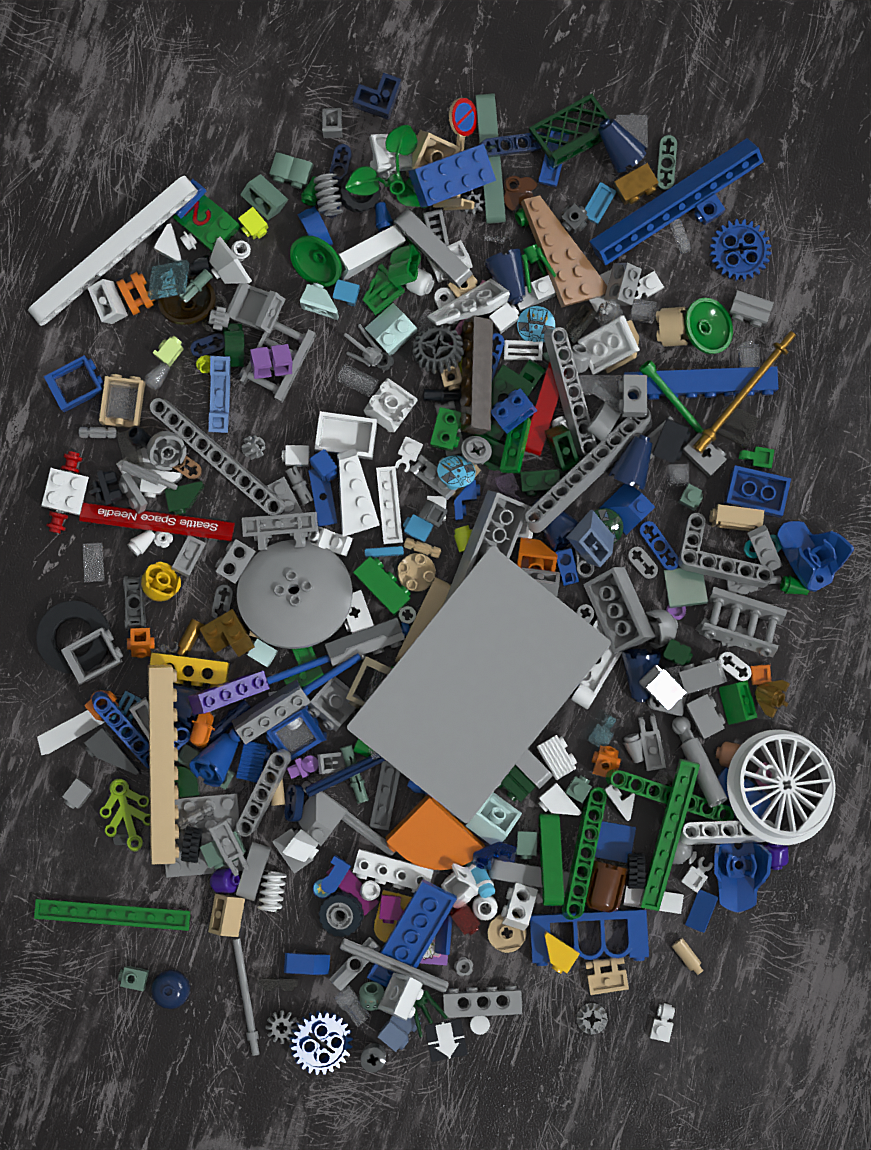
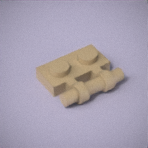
[585,957,629,995]

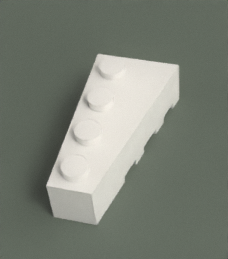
[337,448,380,537]

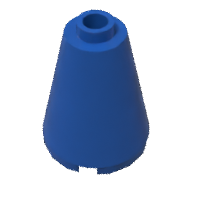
[189,733,238,787]

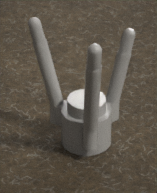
[344,324,383,367]

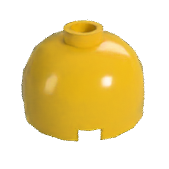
[141,562,181,601]

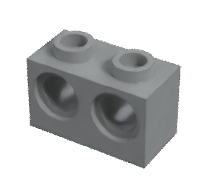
[604,263,642,306]
[215,539,257,585]

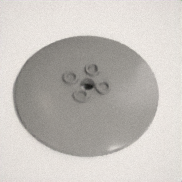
[237,540,353,649]

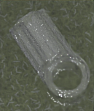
[334,985,370,1026]

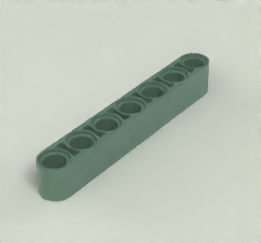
[475,93,506,224]

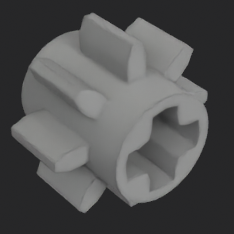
[464,191,485,216]
[209,306,230,331]
[242,435,265,460]

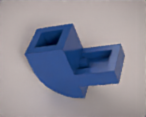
[297,206,333,245]

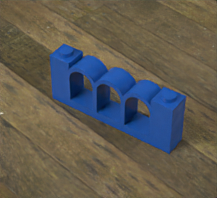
[530,909,649,966]

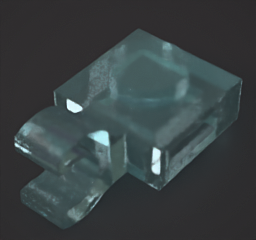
[587,715,616,748]

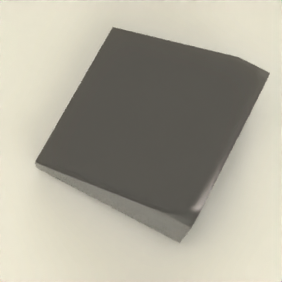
[419,500,448,527]
[113,821,134,845]

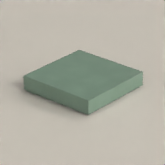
[663,568,708,609]

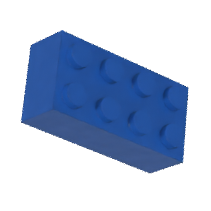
[408,144,496,208]

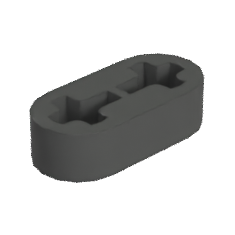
[212,585,233,619]

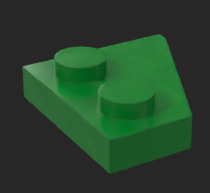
[363,263,405,316]

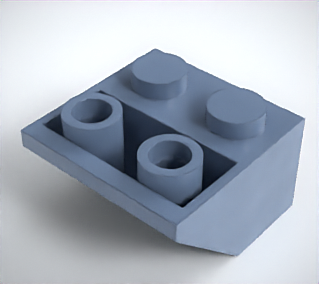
[566,510,614,567]

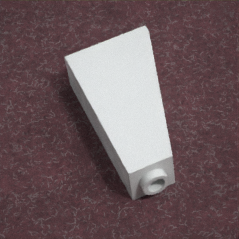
[338,225,406,281]

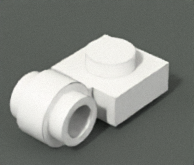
[650,1003,675,1043]

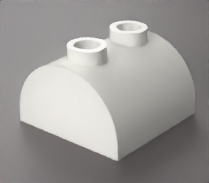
[378,973,423,1021]

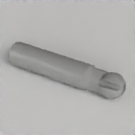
[672,716,727,807]

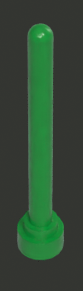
[639,360,703,434]

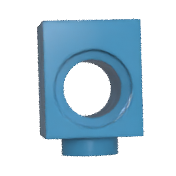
[403,514,433,543]

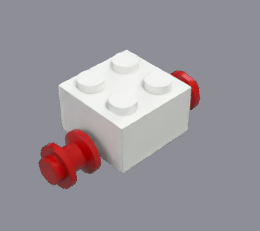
[41,451,89,534]

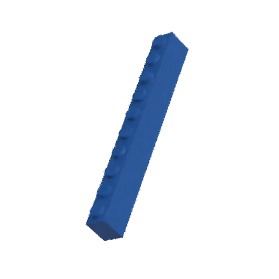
[589,138,764,265]

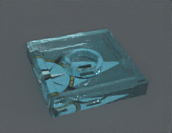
[148,260,190,300]

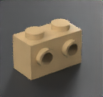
[208,894,245,937]

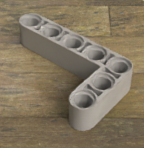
[678,513,773,588]

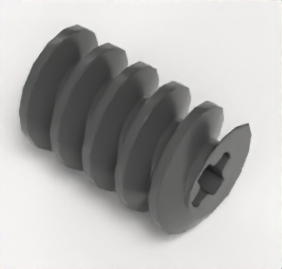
[360,1043,386,1073]

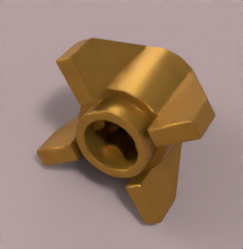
[755,680,790,718]

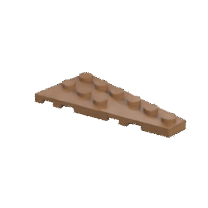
[521,195,607,307]

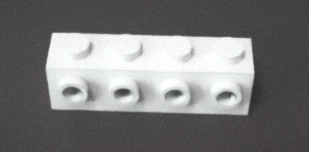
[353,849,434,893]

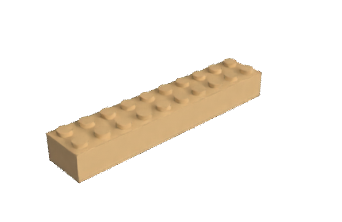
[148,665,179,864]

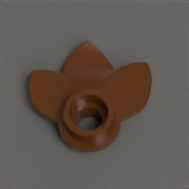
[504,176,537,211]

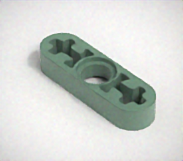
[657,135,677,191]

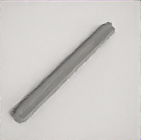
[301,781,396,856]
[340,939,448,992]

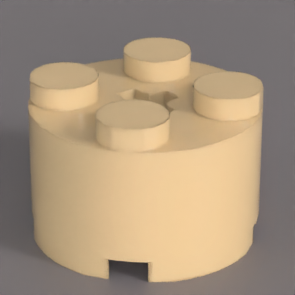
[656,307,689,347]

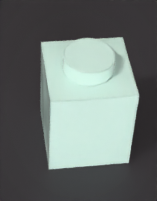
[247,639,278,667]

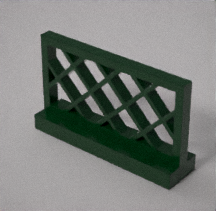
[529,93,610,168]

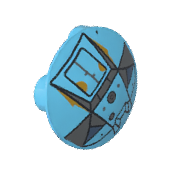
[517,306,555,342]
[437,456,476,490]

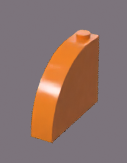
[386,794,485,870]

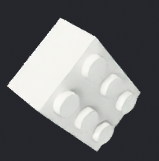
[315,411,377,460]

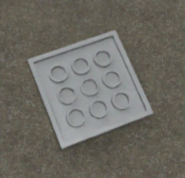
[165,793,244,878]

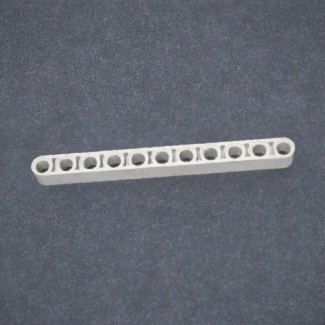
[28,176,198,326]

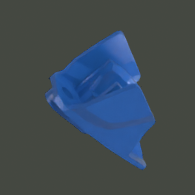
[776,521,854,592]
[714,842,772,912]

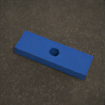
[309,469,338,527]

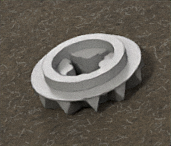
[461,436,492,465]
[576,1003,608,1035]

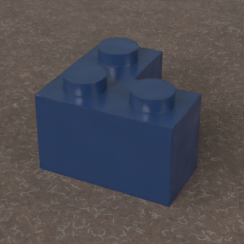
[353,73,402,120]

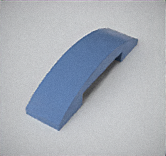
[209,356,230,433]

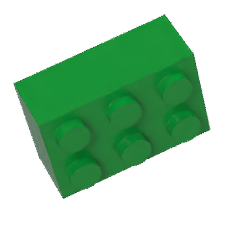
[353,557,411,616]

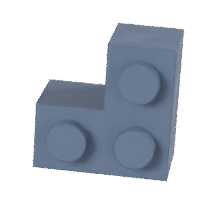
[378,1015,421,1052]

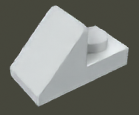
[604,785,635,821]

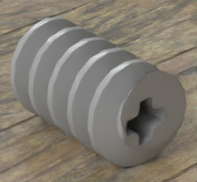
[314,174,343,216]

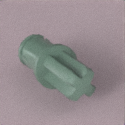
[179,269,213,303]

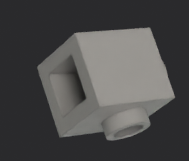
[62,778,94,809]

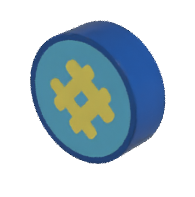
[313,878,331,898]

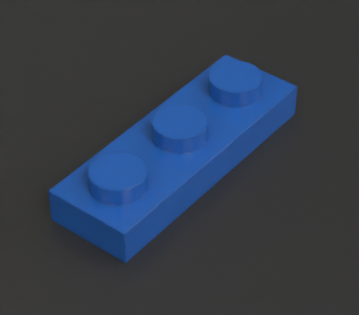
[538,130,569,187]

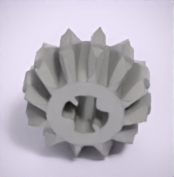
[266,1010,299,1044]

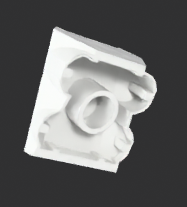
[364,378,418,432]

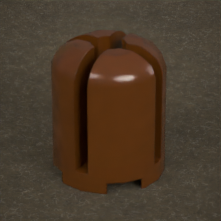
[585,861,628,913]

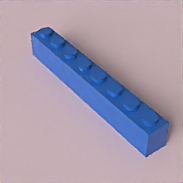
[623,366,778,400]

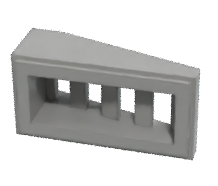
[422,209,449,246]

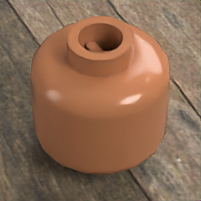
[716,742,741,767]

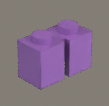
[250,344,293,379]

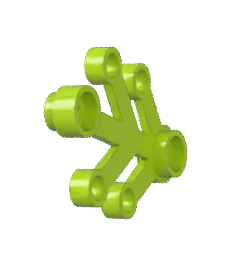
[100,779,150,851]

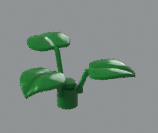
[345,125,426,208]

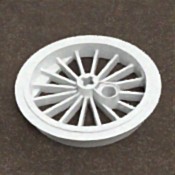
[727,730,835,845]

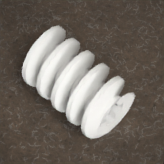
[257,870,287,912]

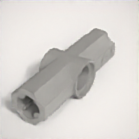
[329,937,382,991]

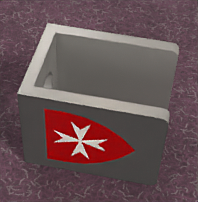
[639,665,686,710]

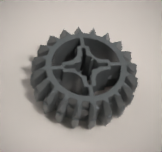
[412,324,464,375]

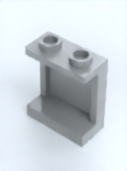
[226,283,285,334]

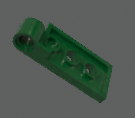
[486,359,546,440]

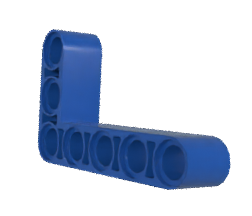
[92,691,190,768]

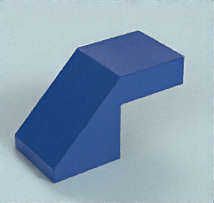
[284,953,330,975]

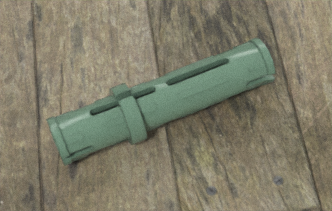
[340,745,369,803]

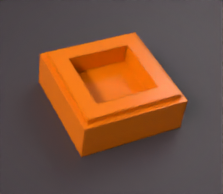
[750,665,771,685]

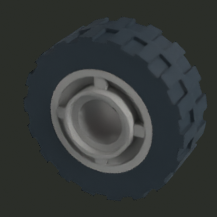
[319,892,364,937]

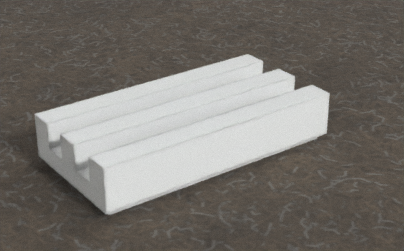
[504,340,543,361]

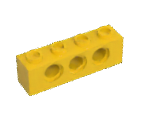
[150,653,230,688]

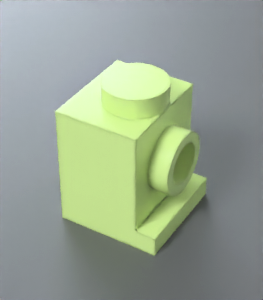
[153,336,184,367]

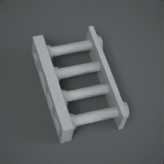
[239,316,316,403]
[699,587,787,657]

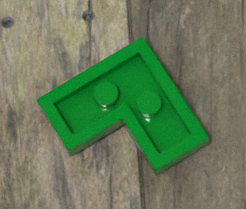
[284,646,324,687]

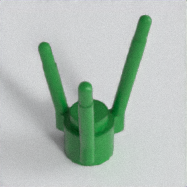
[521,244,556,293]

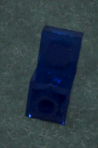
[473,842,517,870]

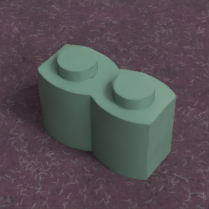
[269,152,313,189]

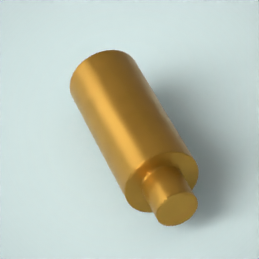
[177,619,204,657]

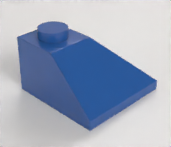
[600,484,655,535]

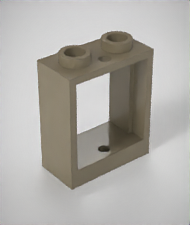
[346,657,392,709]

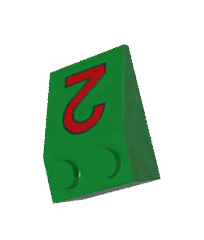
[173,195,240,253]

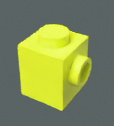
[238,207,268,239]

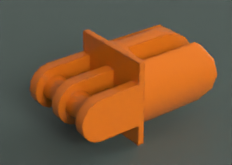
[190,712,215,748]

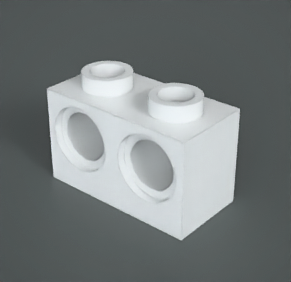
[501,883,538,931]

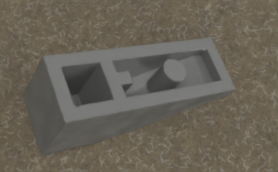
[85,728,141,775]

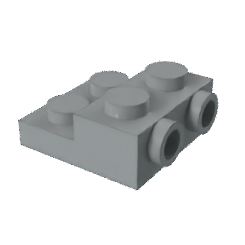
[308,676,363,731]

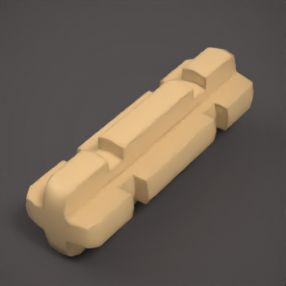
[404,538,441,558]

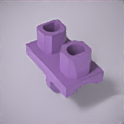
[287,756,319,779]

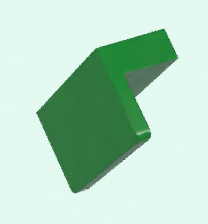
[719,680,757,725]

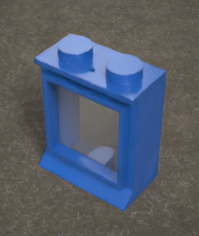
[266,705,327,760]

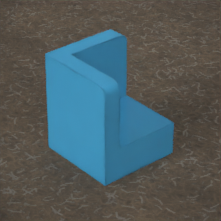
[333,280,360,307]

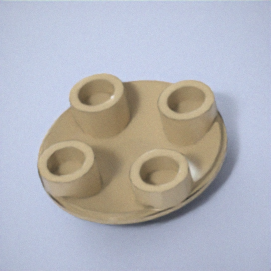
[398,553,436,592]

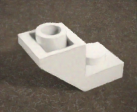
[307,527,353,556]

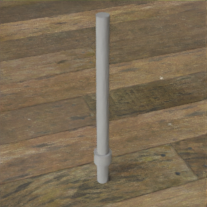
[233,939,259,1056]

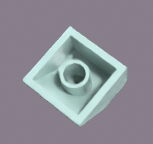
[365,303,418,355]
[466,792,522,849]

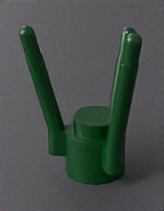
[413,988,448,1038]

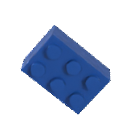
[724,465,791,518]

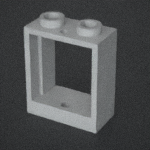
[61,628,123,684]

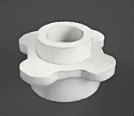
[180,231,197,250]

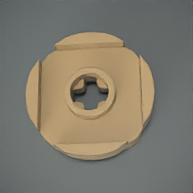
[488,914,526,953]

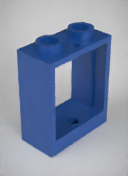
[44,355,104,413]

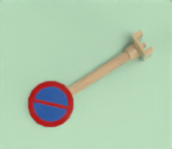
[433,98,477,210]

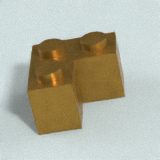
[199,609,255,657]

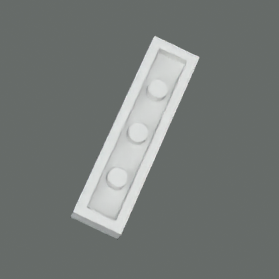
[376,466,403,544]

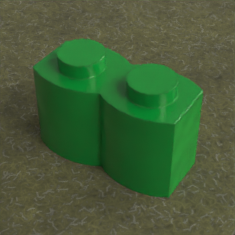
[387,244,421,287]

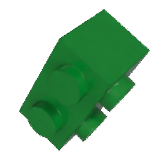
[430,407,461,452]

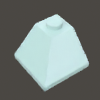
[300,283,339,320]

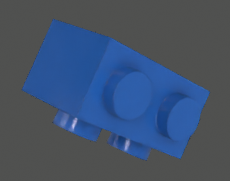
[491,388,538,433]

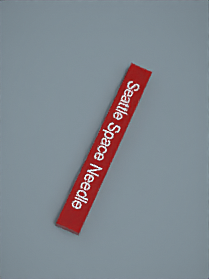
[79,503,235,541]

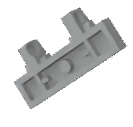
[242,512,318,550]

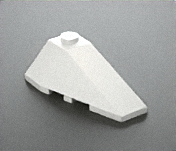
[427,279,510,325]

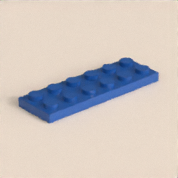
[367,879,457,987]

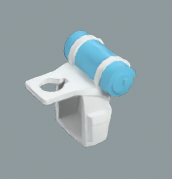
[441,858,495,908]

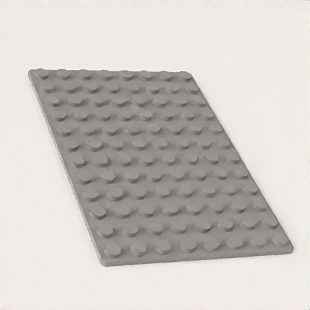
[347,547,611,823]

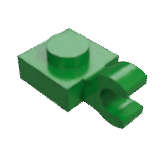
[739,447,774,469]

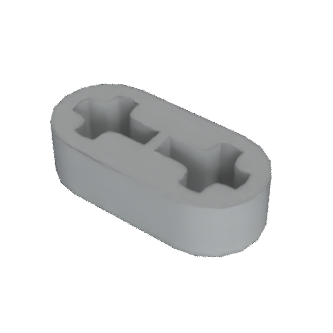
[628,547,658,579]

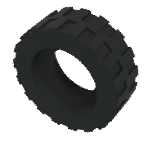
[337,169,381,213]

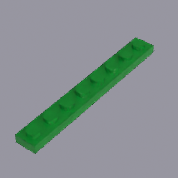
[639,759,700,911]
[34,899,191,931]

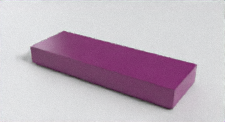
[326,865,379,915]

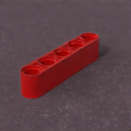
[525,362,567,456]

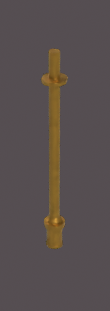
[692,331,796,454]

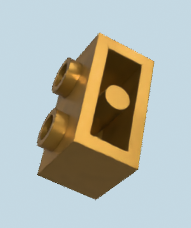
[613,163,659,205]

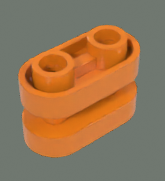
[116,272,155,316]

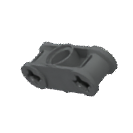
[123,575,146,631]

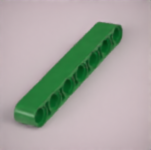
[606,769,734,821]
[562,787,607,920]

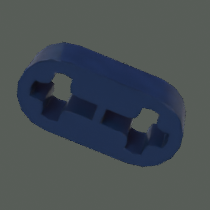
[191,333,224,358]
[284,785,304,822]

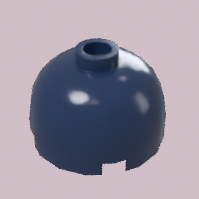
[151,969,190,1009]

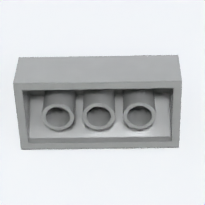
[583,567,655,654]

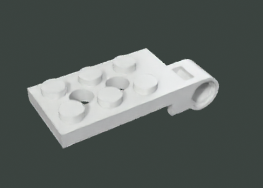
[571,618,622,709]

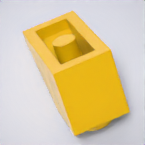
[544,931,580,974]

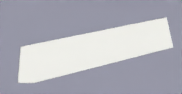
[37,710,111,755]

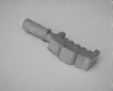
[726,575,781,595]

